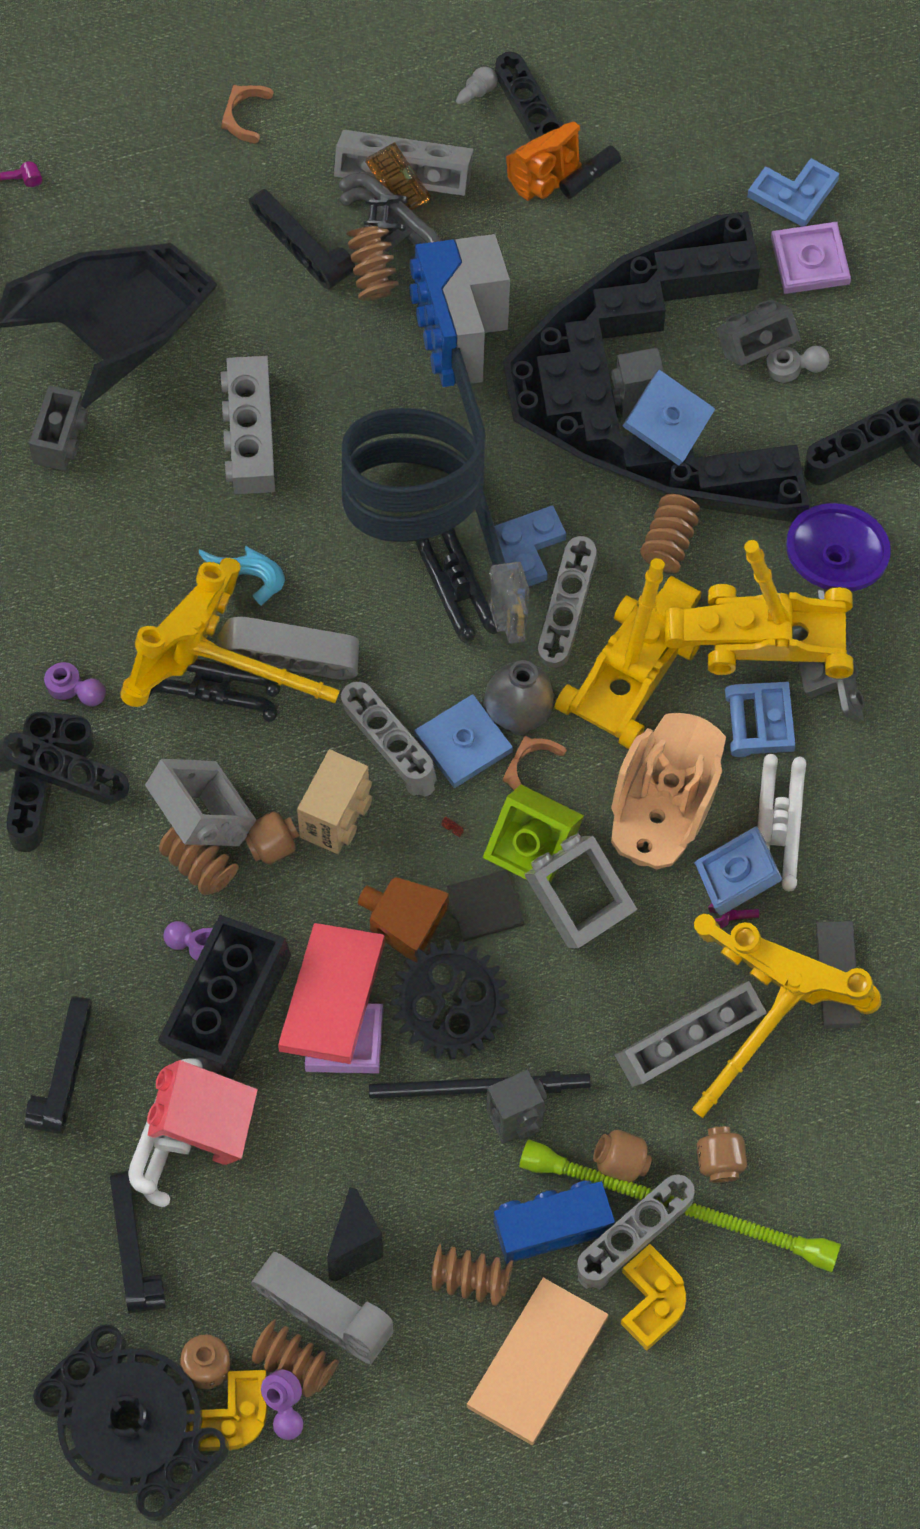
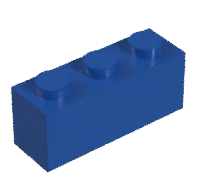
[493,1180,615,1264]

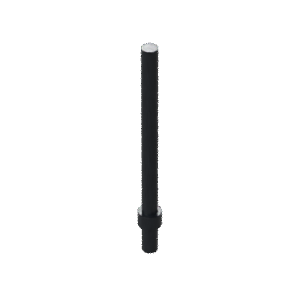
[369,1071,591,1099]

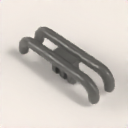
[339,172,441,251]

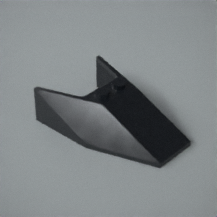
[0,243,217,409]

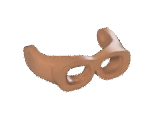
[221,85,274,144]
[502,736,567,790]

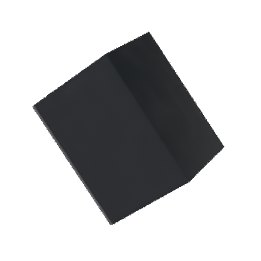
[327,1187,383,1281]

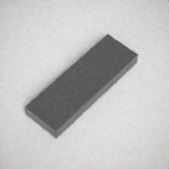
[816,921,861,1029]

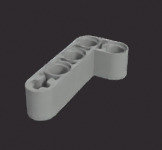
[216,617,359,680]
[251,1252,393,1364]

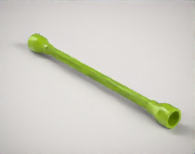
[519,1139,841,1272]

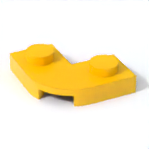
[621,1244,686,1351]
[190,1370,267,1451]

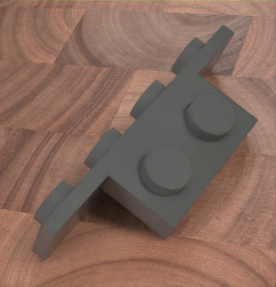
[792,588,865,723]

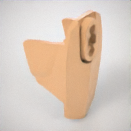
[611,713,726,870]

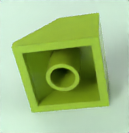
[482,784,584,883]

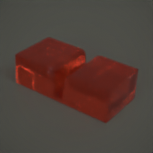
[442,816,464,838]

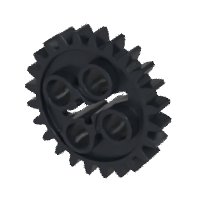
[389,940,509,1060]

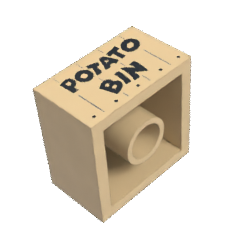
[297,749,373,854]

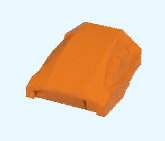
[506,122,582,201]

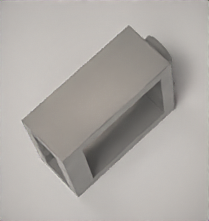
[145,759,256,846]
[524,833,637,948]

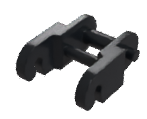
[364,195,408,231]

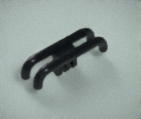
[416,528,501,644]
[149,659,280,722]

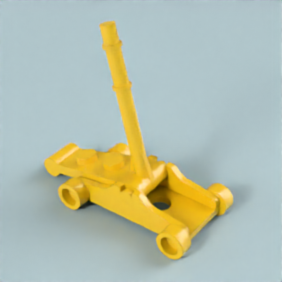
[665,540,853,679]
[120,558,340,707]
[554,558,702,749]
[692,914,882,1118]

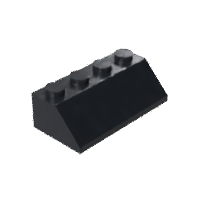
[158,915,291,1079]

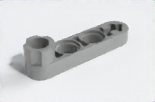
[538,536,598,668]
[341,682,437,797]
[577,1174,695,1290]

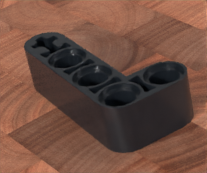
[804,398,920,485]
[6,711,94,852]

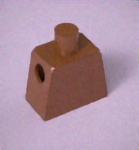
[357,877,449,962]

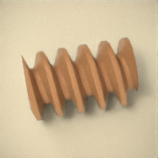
[346,226,399,301]
[640,494,700,573]
[159,827,239,895]
[431,1243,513,1306]
[252,1319,339,1397]

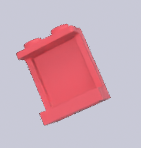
[147,1060,258,1165]

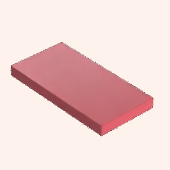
[278,923,385,1064]

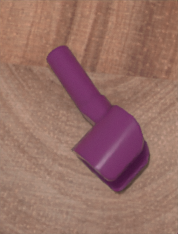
[0,161,42,187]
[708,903,759,929]

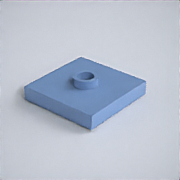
[623,370,715,465]
[414,694,513,788]
[695,826,783,916]

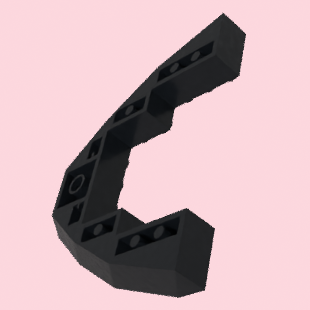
[503,211,810,522]

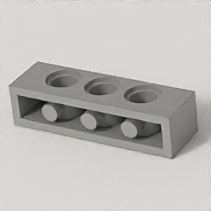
[334,130,474,196]
[221,356,275,494]
[615,981,767,1087]

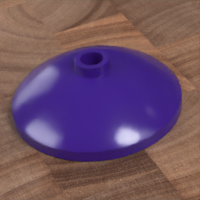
[786,503,891,591]

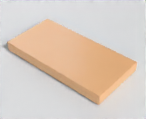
[467,1277,609,1446]

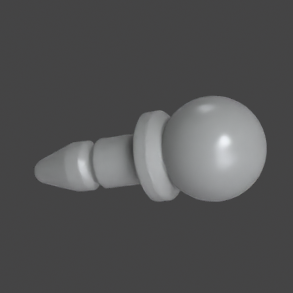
[456,66,498,104]

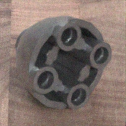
[483,660,554,735]

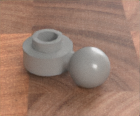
[767,345,830,383]

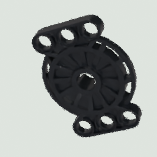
[33,1324,229,1521]

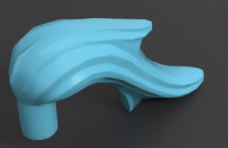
[199,546,285,606]

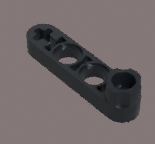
[495,52,564,141]
[249,189,355,290]
[0,732,129,805]
[24,996,92,1134]
[110,1171,166,1314]

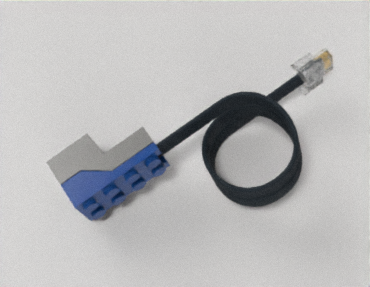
[342,234,529,644]

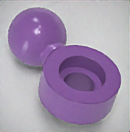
[44,662,106,707]
[163,921,213,960]
[261,1369,303,1440]

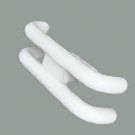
[757,754,806,892]
[128,1058,203,1207]

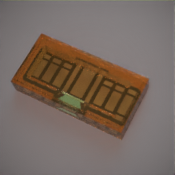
[365,142,431,211]

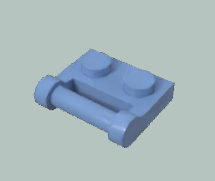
[725,682,795,757]

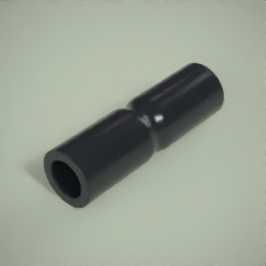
[559,145,621,199]

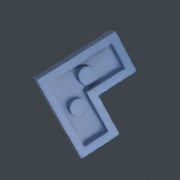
[747,158,839,227]
[494,505,566,591]

